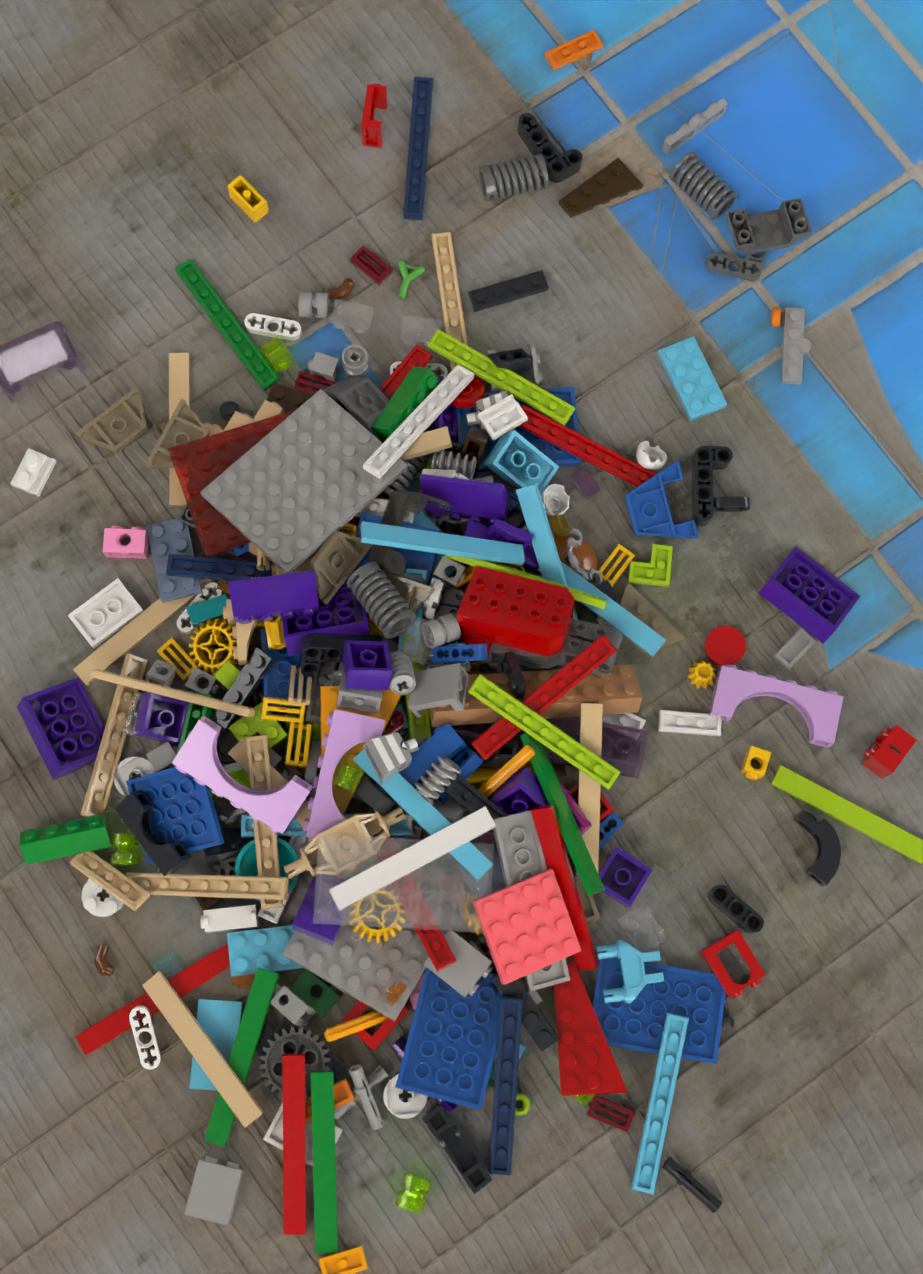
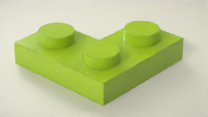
[628,544,673,587]
[229,702,288,749]

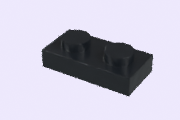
[501,651,527,698]

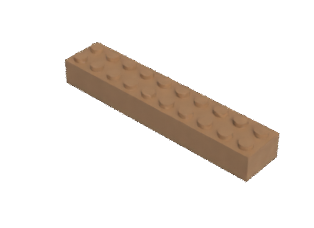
[429,664,642,727]

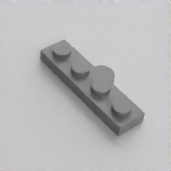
[662,99,728,156]
[781,307,811,385]

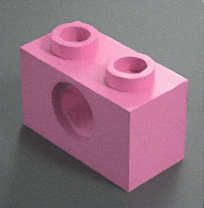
[103,526,149,559]

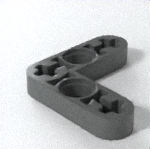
[705,252,766,281]

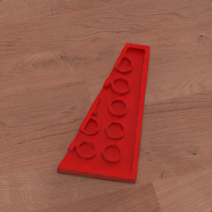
[554,962,628,1097]

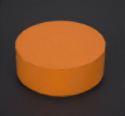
[771,307,781,327]

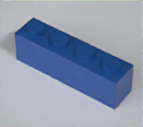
[399,723,467,789]

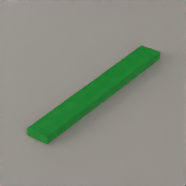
[175,259,280,391]
[521,733,605,896]
[204,967,280,1147]
[311,1070,338,1254]

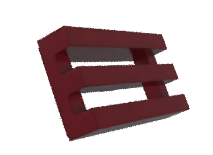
[350,246,393,285]
[293,371,337,395]
[586,1095,635,1132]

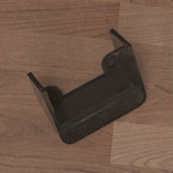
[369,490,452,585]

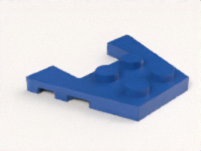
[624,461,699,538]

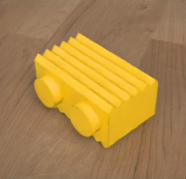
[228,175,269,223]

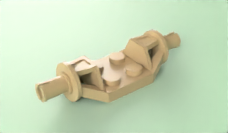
[284,806,406,879]

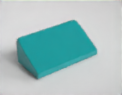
[186,594,228,627]

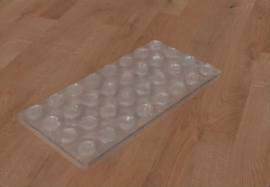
[313,834,494,932]

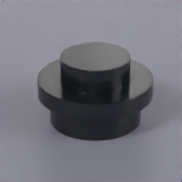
[220,401,240,421]

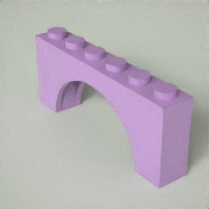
[709,665,844,748]
[303,709,385,838]
[172,716,313,834]

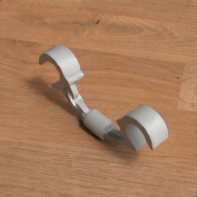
[566,529,603,587]

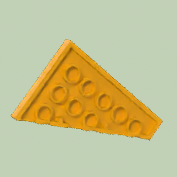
[321,686,401,814]

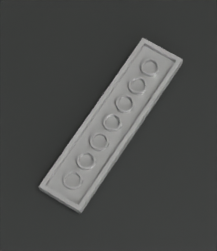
[493,810,570,991]

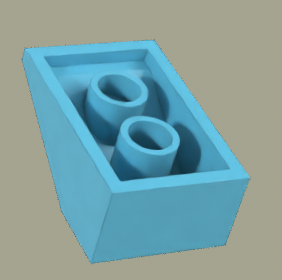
[483,430,559,495]

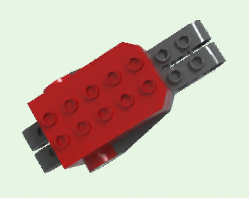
[433,565,623,676]

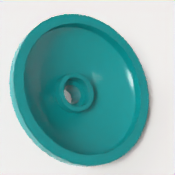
[235,838,300,901]

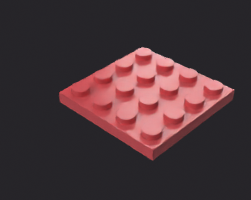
[473,869,581,985]

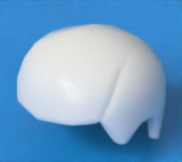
[636,441,667,470]
[540,484,570,517]

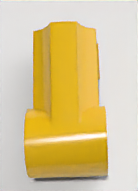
[264,616,286,650]

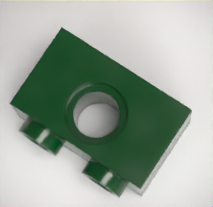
[290,969,341,1017]

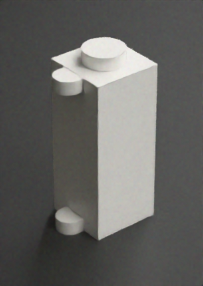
[200,905,259,933]

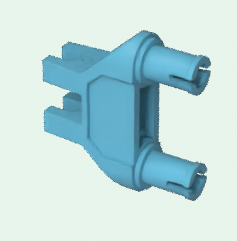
[596,939,664,1004]

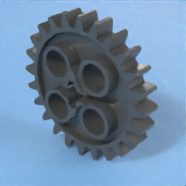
[259,1027,331,1098]

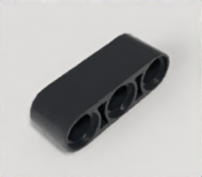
[708,885,764,933]

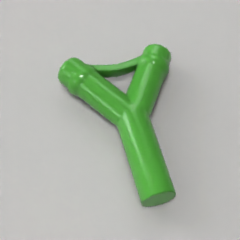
[397,261,425,300]

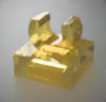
[549,514,571,538]

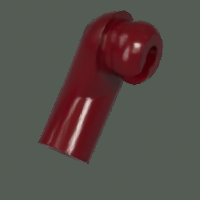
[382,710,404,736]

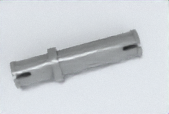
[348,1064,384,1130]
[334,1065,389,1120]

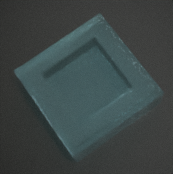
[153,951,182,980]

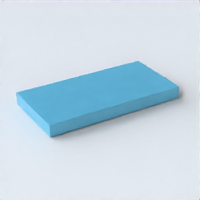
[189,999,243,1091]

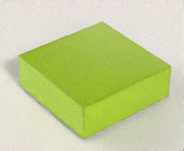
[213,660,240,690]

